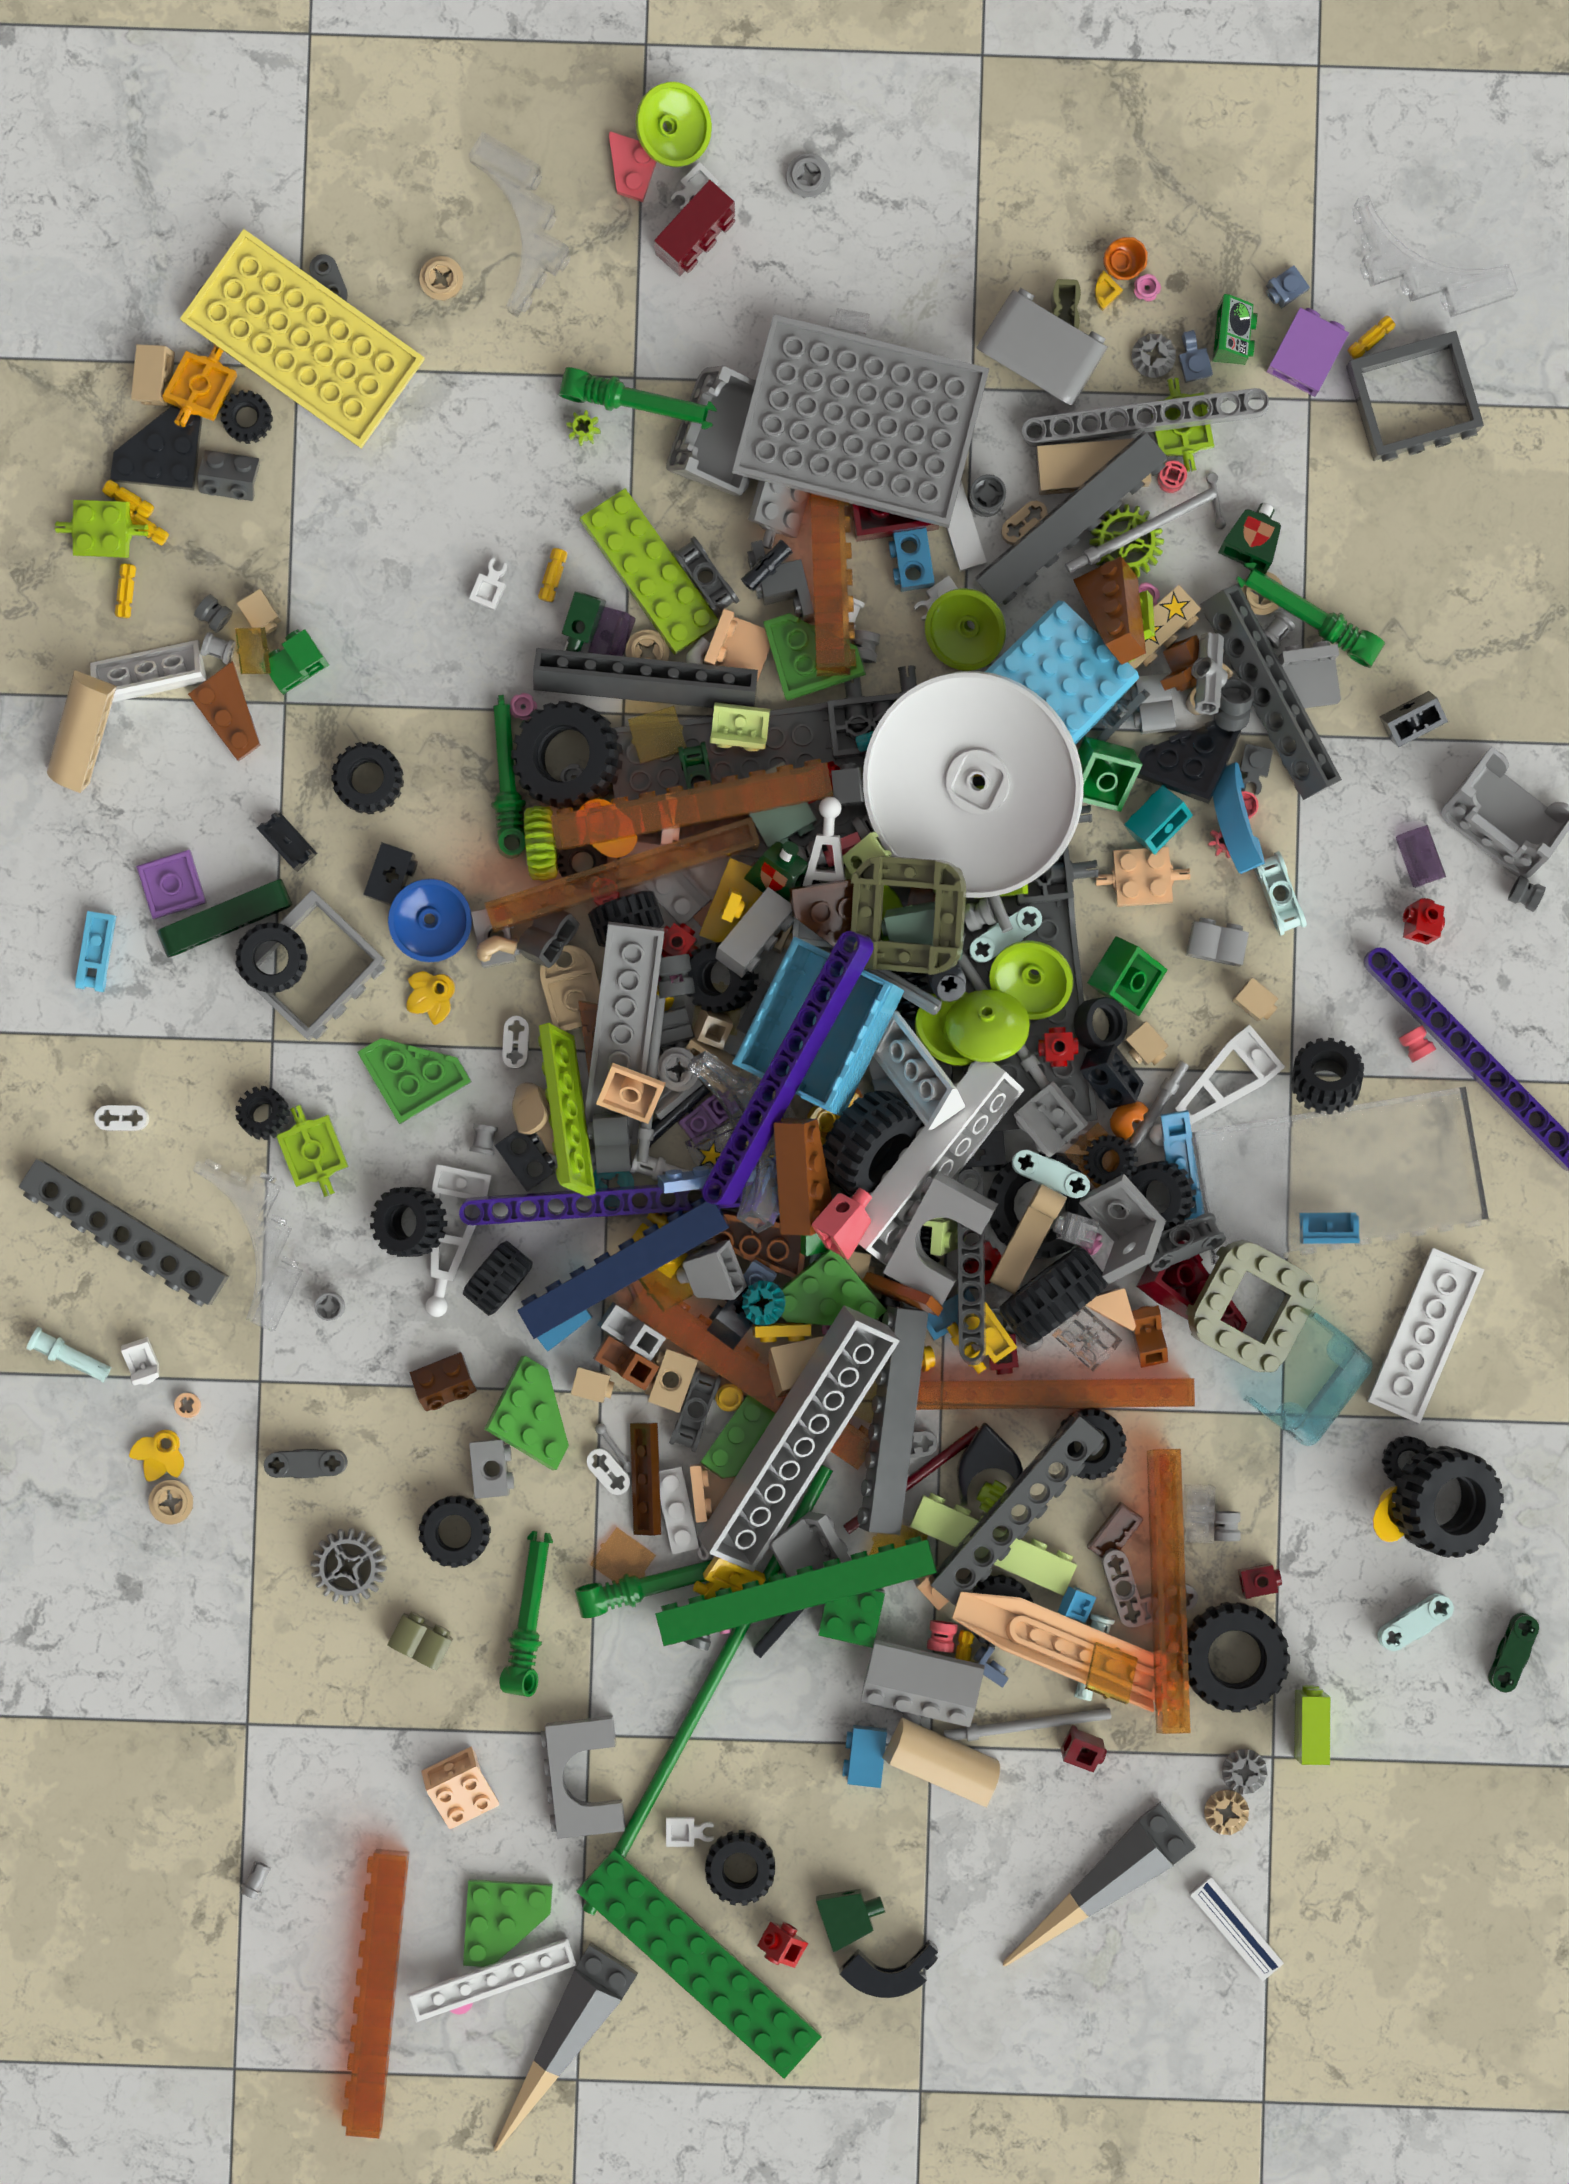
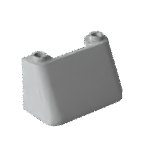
[977,288,1108,405]
[666,366,756,496]
[1441,746,1569,878]

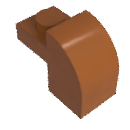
[1160,634,1199,692]
[1132,1305,1168,1368]
[593,1334,659,1391]

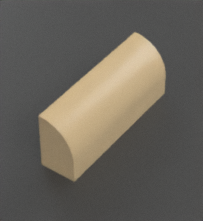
[1037,438,1151,495]
[47,670,117,793]
[768,1336,824,1398]
[882,1717,1000,1808]

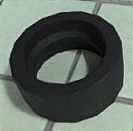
[1074,997,1128,1050]

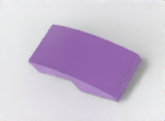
[678,1091,740,1145]

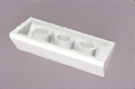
[90,640,207,702]
[873,1011,965,1130]

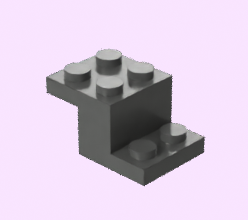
[747,540,814,623]

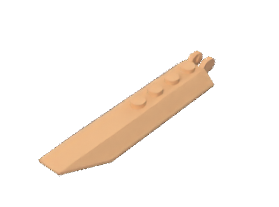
[952,1592,1179,1712]

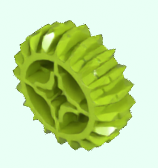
[1089,504,1164,578]
[524,805,558,881]

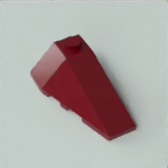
[1136,1240,1248,1333]

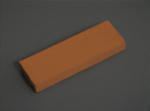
[863,1272,943,1317]

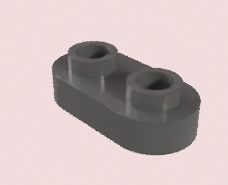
[309,254,348,301]

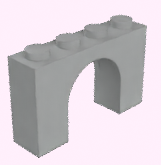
[883,1172,998,1305]
[541,1716,626,1839]

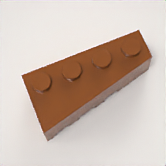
[1073,557,1146,665]
[774,1118,832,1236]
[705,1209,805,1279]

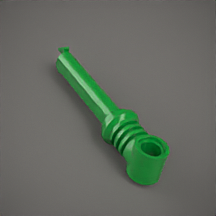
[558,367,717,430]
[1236,563,1385,668]
[491,695,526,859]
[499,1531,553,1697]
[575,1559,712,1619]

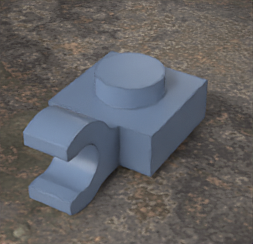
[1178,330,1213,383]

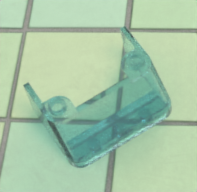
[1243,1312,1373,1446]

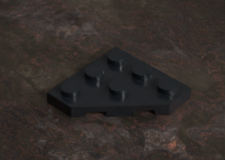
[110,405,203,490]
[1137,720,1241,804]

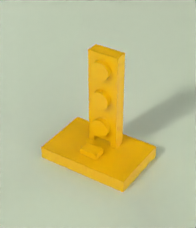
[699,858,763,942]

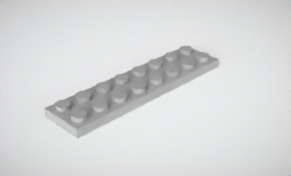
[585,922,665,1145]

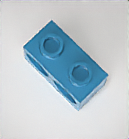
[888,528,935,592]

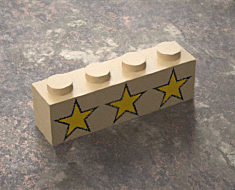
[1128,585,1201,670]

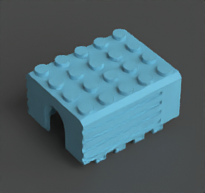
[985,600,1139,745]
[732,936,904,1116]

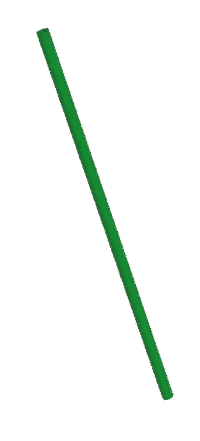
[582,1464,833,1916]

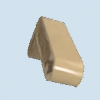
[989,1184,1067,1294]

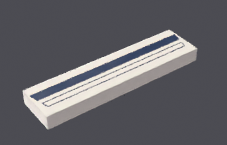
[1189,1876,1284,1981]

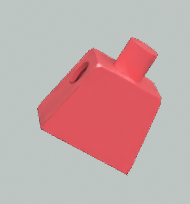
[812,1188,872,1260]

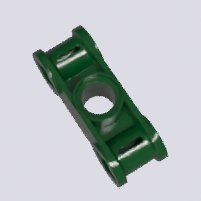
[678,741,721,826]
[1488,1613,1539,1693]

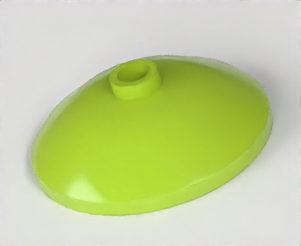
[635,82,712,167]
[925,588,1006,671]
[989,940,1073,1020]
[945,990,1030,1062]
[915,992,990,1066]

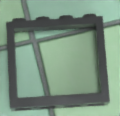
[1346,331,1484,462]

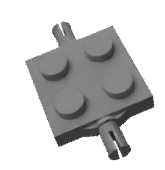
[748,480,810,549]

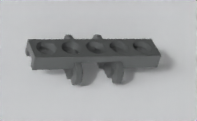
[1096,689,1151,742]

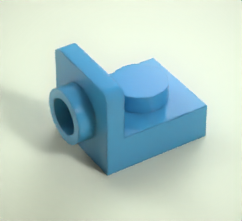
[1058,1586,1097,1623]

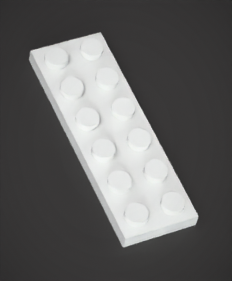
[1367,1248,1484,1424]

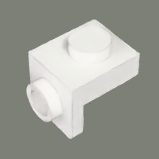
[121,1337,159,1386]

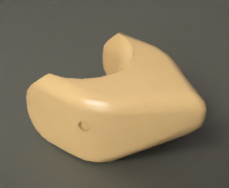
[512,1082,556,1156]

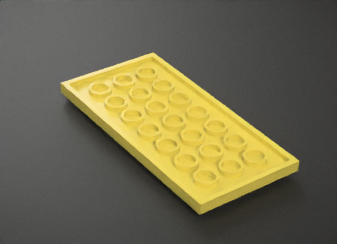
[180,229,425,449]

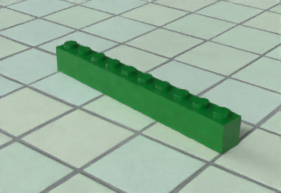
[655,1536,937,1646]

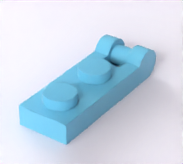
[75,911,117,992]

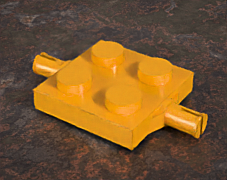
[162,345,237,427]

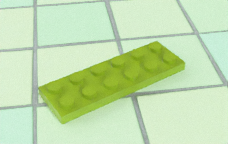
[579,488,719,655]
[538,1023,596,1196]

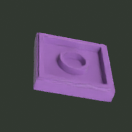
[136,850,207,919]

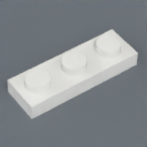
[659,1466,700,1554]

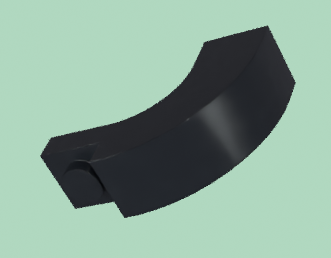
[839,1940,938,1998]

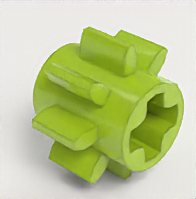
[566,410,601,447]
[976,1479,1007,1513]

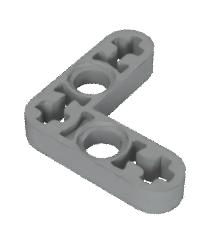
[1102,1548,1198,1628]

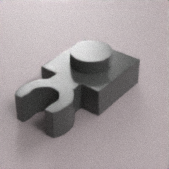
[1240,744,1273,795]

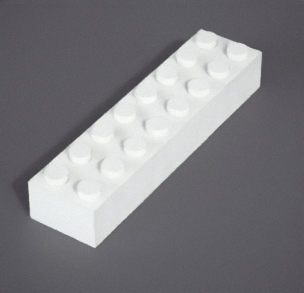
[858,1061,1024,1265]

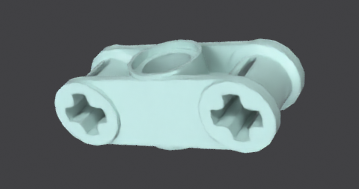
[1254,851,1307,936]
[969,906,1042,963]
[1012,1150,1090,1198]
[1377,1593,1454,1651]

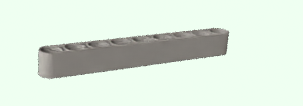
[1022,388,1269,447]

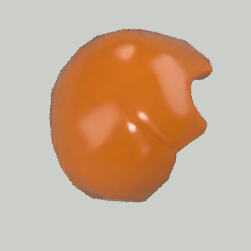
[1103,237,1148,280]
[1110,1101,1149,1140]

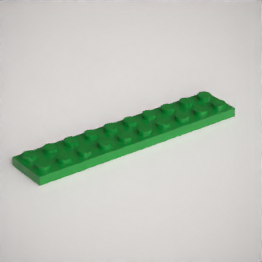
[576,1848,822,2079]

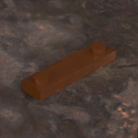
[630,1423,661,1536]

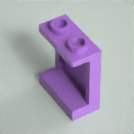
[1266,307,1349,397]

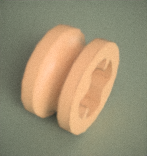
[174,1393,201,1418]

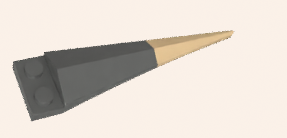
[1003,1801,1196,1966]
[494,1943,638,2152]

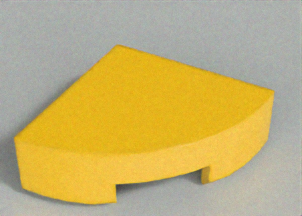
[1095,271,1123,311]

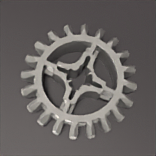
[311,1528,387,1604]

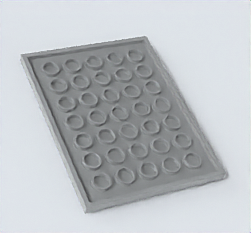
[732,314,989,528]

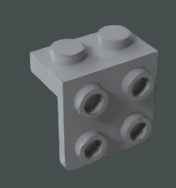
[1278,641,1341,709]
[1014,1081,1088,1157]
[770,1512,851,1578]

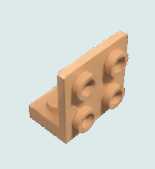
[704,609,771,682]
[690,1464,736,1523]
[421,1746,499,1829]

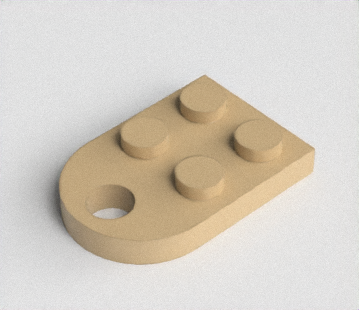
[540,945,600,1031]

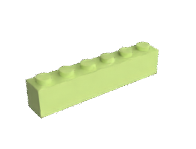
[909,1493,1077,1596]

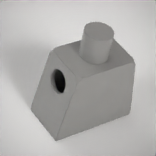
[677,1239,747,1300]

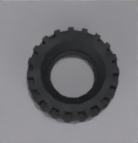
[987,1152,1092,1258]

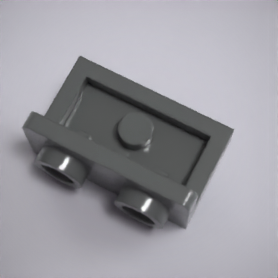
[198,450,260,501]

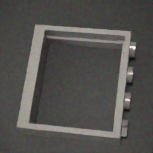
[235,890,386,1041]

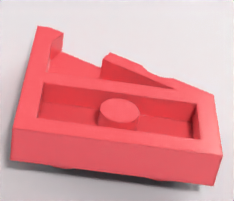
[609,131,657,202]

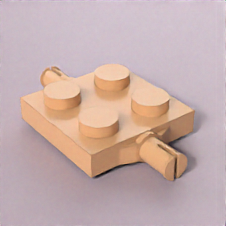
[1095,847,1190,907]

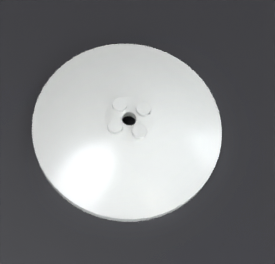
[863,671,1083,898]

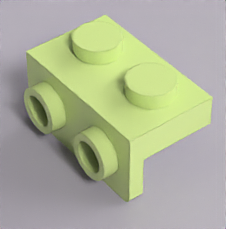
[710,702,770,751]
[923,1217,966,1256]

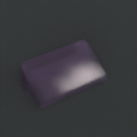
[588,607,636,656]
[1396,825,1446,888]

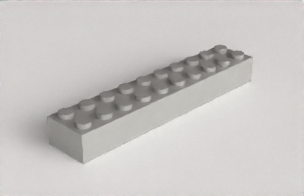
[698,1305,900,1572]

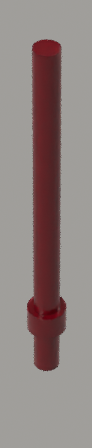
[843,1426,979,1534]

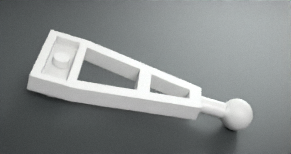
[793,797,846,948]
[1149,1024,1285,1146]
[425,1164,492,1317]

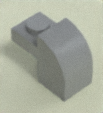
[597,1302,666,1361]

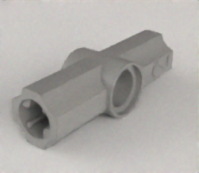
[1191,632,1228,715]

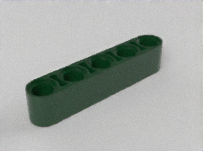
[157,879,293,958]

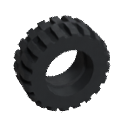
[511,701,623,810]
[822,1090,924,1196]
[999,1247,1108,1345]
[1392,1446,1504,1558]
[1180,1602,1290,1713]

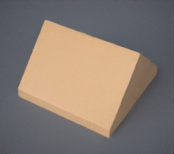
[596,1063,665,1124]
[1086,1287,1136,1331]

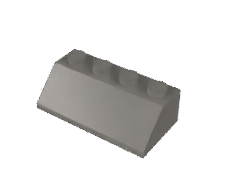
[861,1640,985,1727]

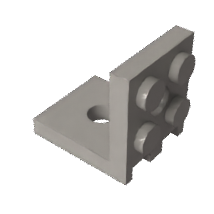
[1079,1174,1166,1284]

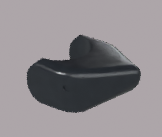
[957,1423,1023,1506]

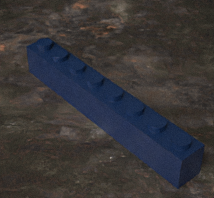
[517,1197,730,1339]

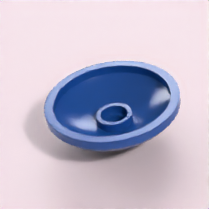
[388,879,472,962]

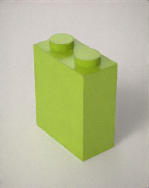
[1294,1685,1331,1765]

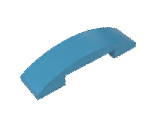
[1213,762,1265,874]
[1160,1110,1203,1220]

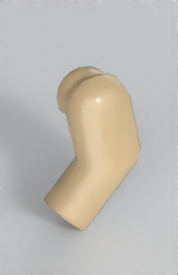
[476,936,518,962]

